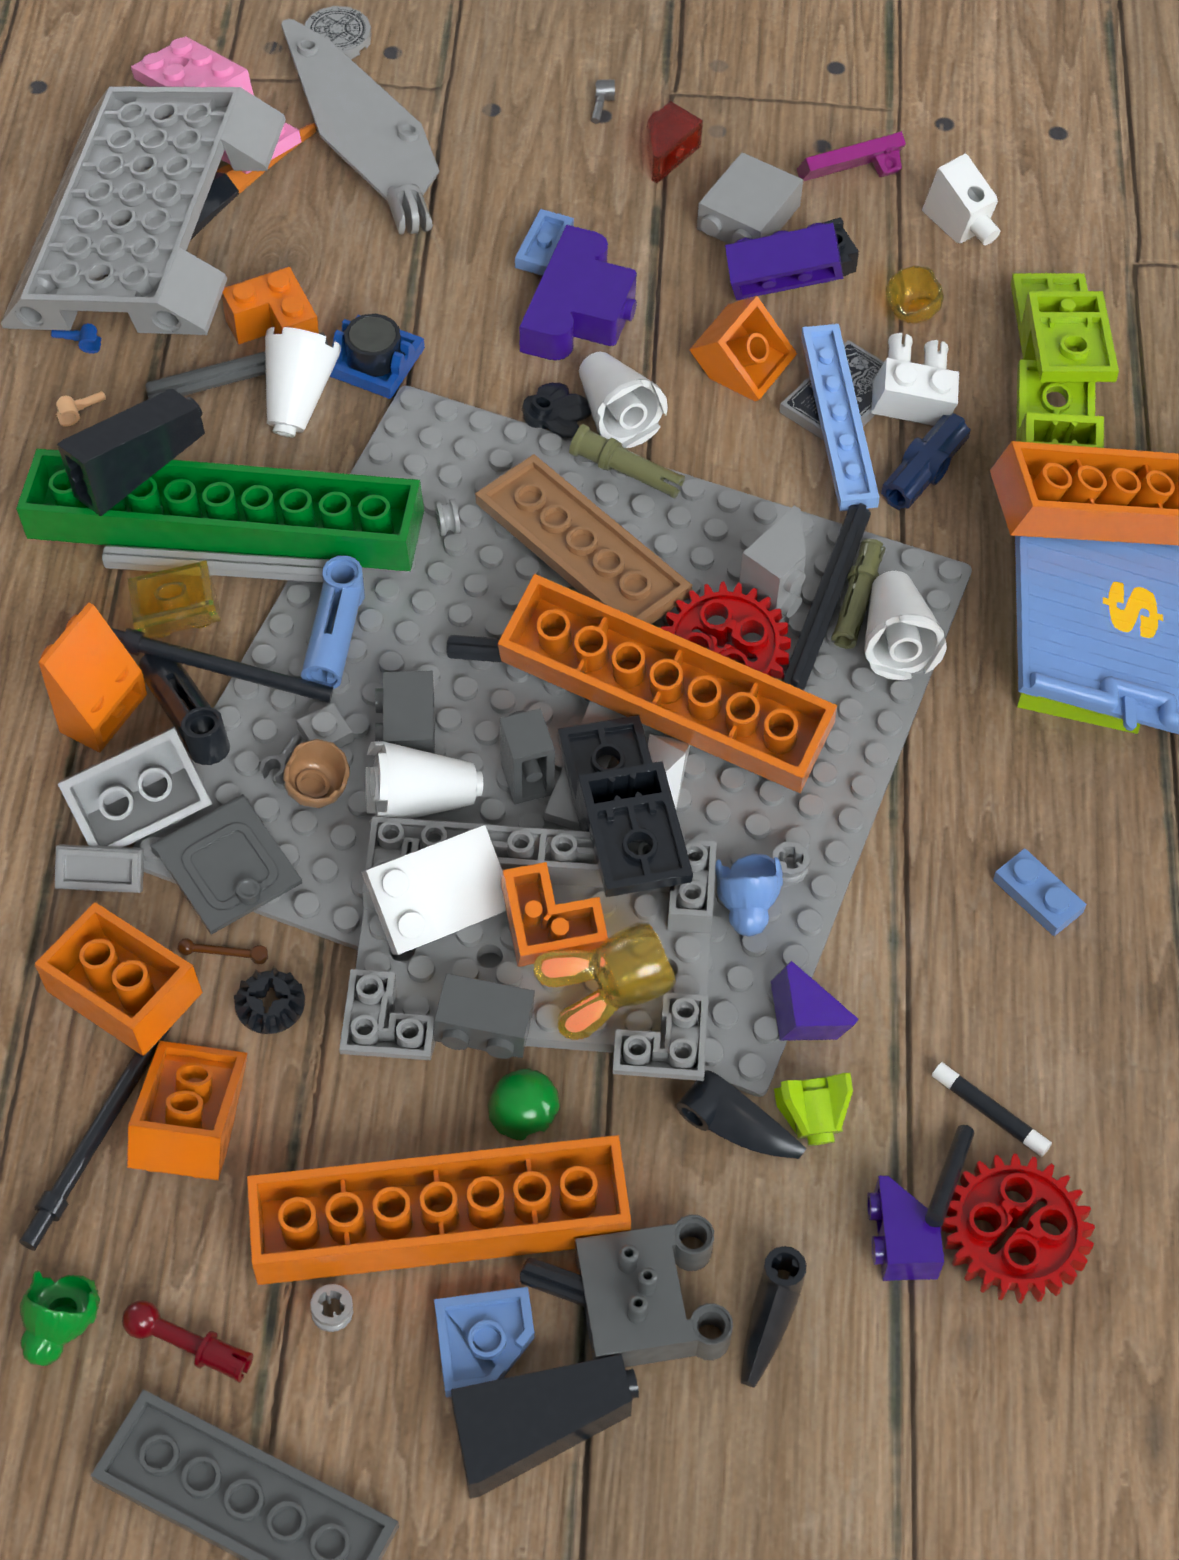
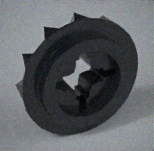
[234,966,305,1034]

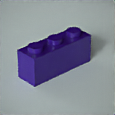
[725,223,844,301]

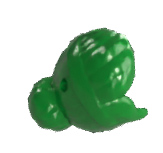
[20,1271,100,1366]

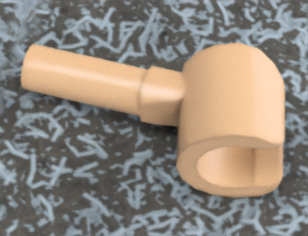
[56,391,106,427]

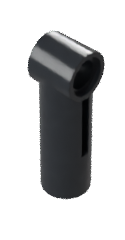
[138,654,230,765]

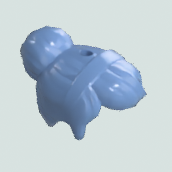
[715,854,783,937]

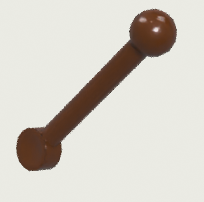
[177,938,268,964]

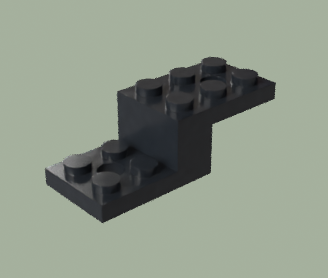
[557,715,693,898]

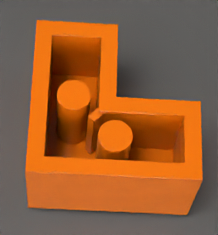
[221,266,319,345]
[501,862,608,967]

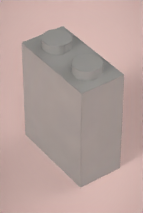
[697,152,803,244]

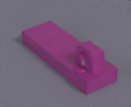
[796,132,906,182]

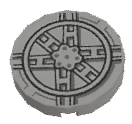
[305,6,372,59]

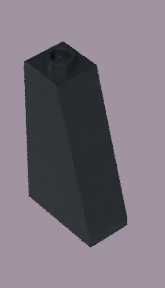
[57,388,205,517]
[451,1354,639,1499]

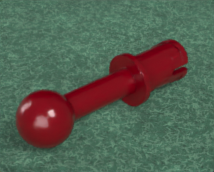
[122,1300,254,1383]

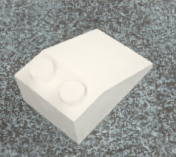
[362,825,506,955]

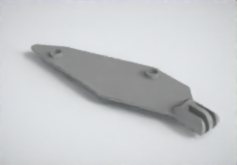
[281,19,439,235]

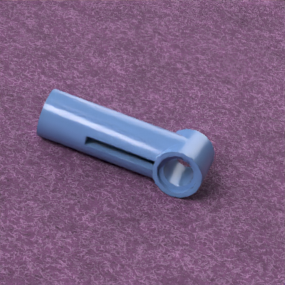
[301,556,365,689]

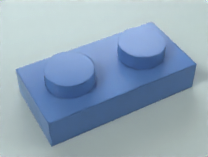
[515,209,574,276]
[993,848,1087,937]

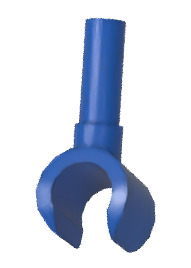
[51,323,102,354]

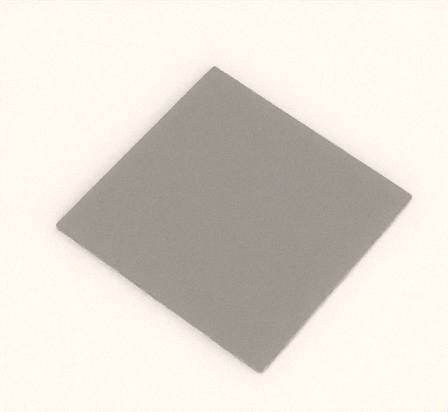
[133,386,972,1097]

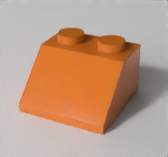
[689,296,798,401]

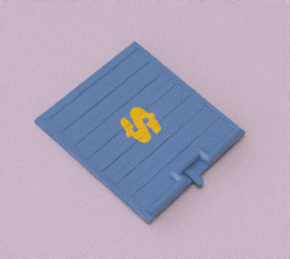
[1015,536,1179,734]

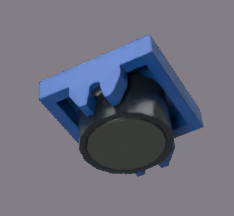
[330,313,425,399]

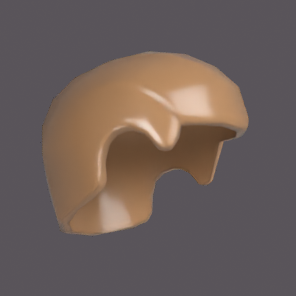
[283,739,350,809]

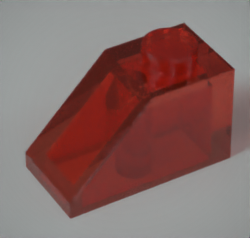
[647,101,703,183]

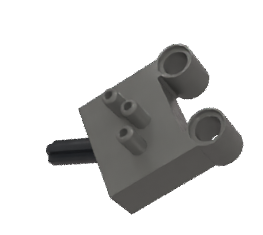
[519,1215,733,1367]

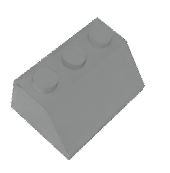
[58,726,212,847]

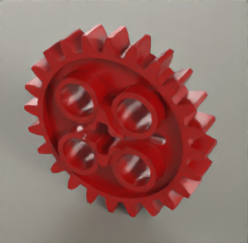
[661,581,791,679]
[941,1153,1095,1304]

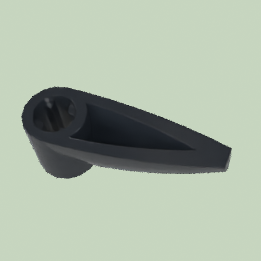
[676,1070,807,1159]
[741,1246,807,1388]

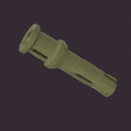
[569,424,685,498]

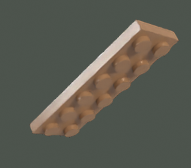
[475,454,692,624]

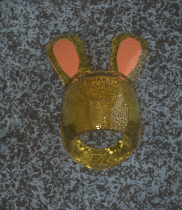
[534,923,676,1040]

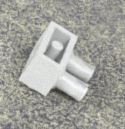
[871,333,959,426]

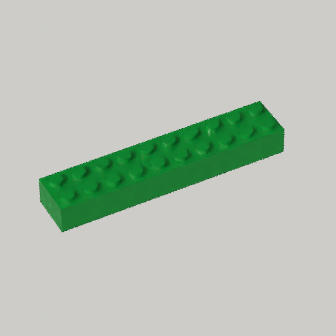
[16,448,425,572]

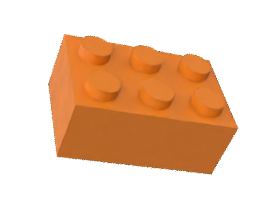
[34,902,203,1057]

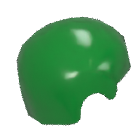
[487,1068,560,1141]

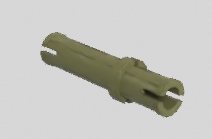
[831,539,886,649]

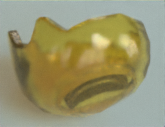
[886,266,944,324]

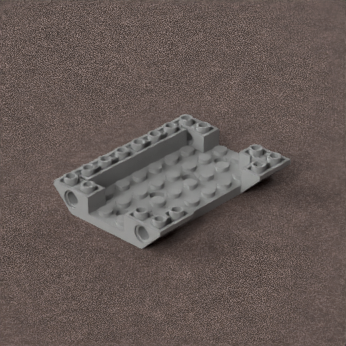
[1,87,286,335]
[339,816,717,1081]

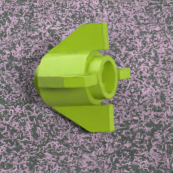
[774,1073,853,1146]

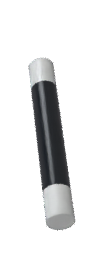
[932,1062,1052,1157]

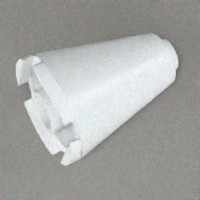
[265,327,341,437]
[579,352,668,448]
[864,571,947,680]
[365,741,483,824]

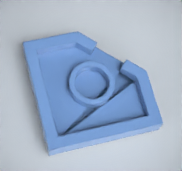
[434,1287,534,1397]

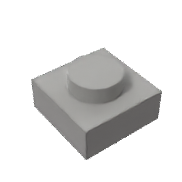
[297,703,354,748]

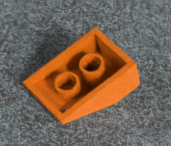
[127,1041,248,1180]

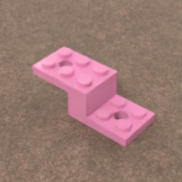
[131,36,302,174]

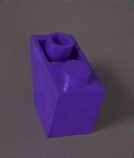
[867,1176,944,1281]

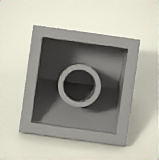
[739,505,806,622]

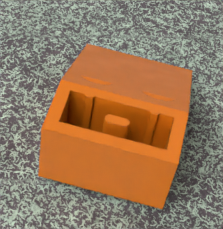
[38,602,147,753]

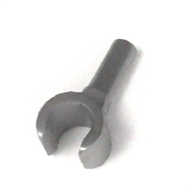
[591,79,615,124]
[260,735,302,784]

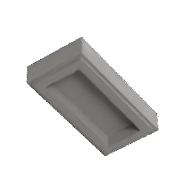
[55,844,144,893]

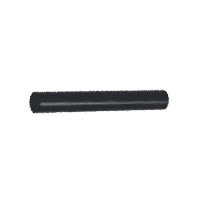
[925,1125,974,1228]

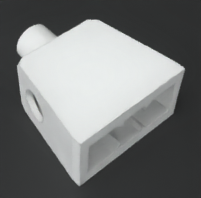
[922,153,1001,245]

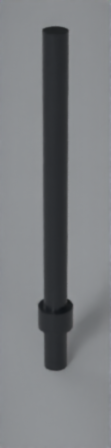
[110,627,334,703]
[19,1025,173,1251]

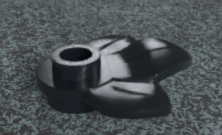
[522,382,592,438]

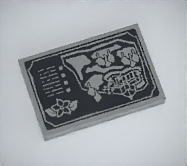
[779,340,884,440]

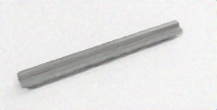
[102,545,329,583]

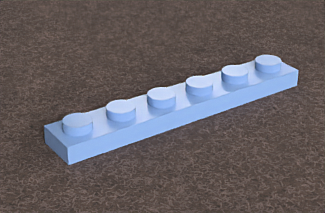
[801,324,880,511]

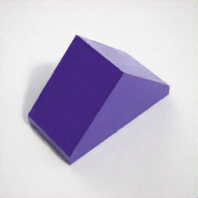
[771,961,859,1041]

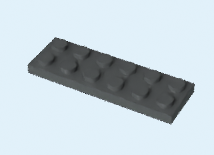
[90,1389,399,1560]

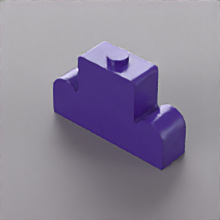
[519,225,637,361]

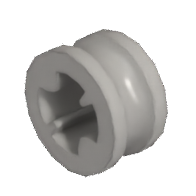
[435,498,461,537]
[772,841,810,885]
[310,1284,353,1332]

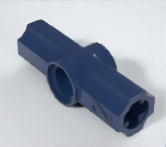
[881,413,971,510]

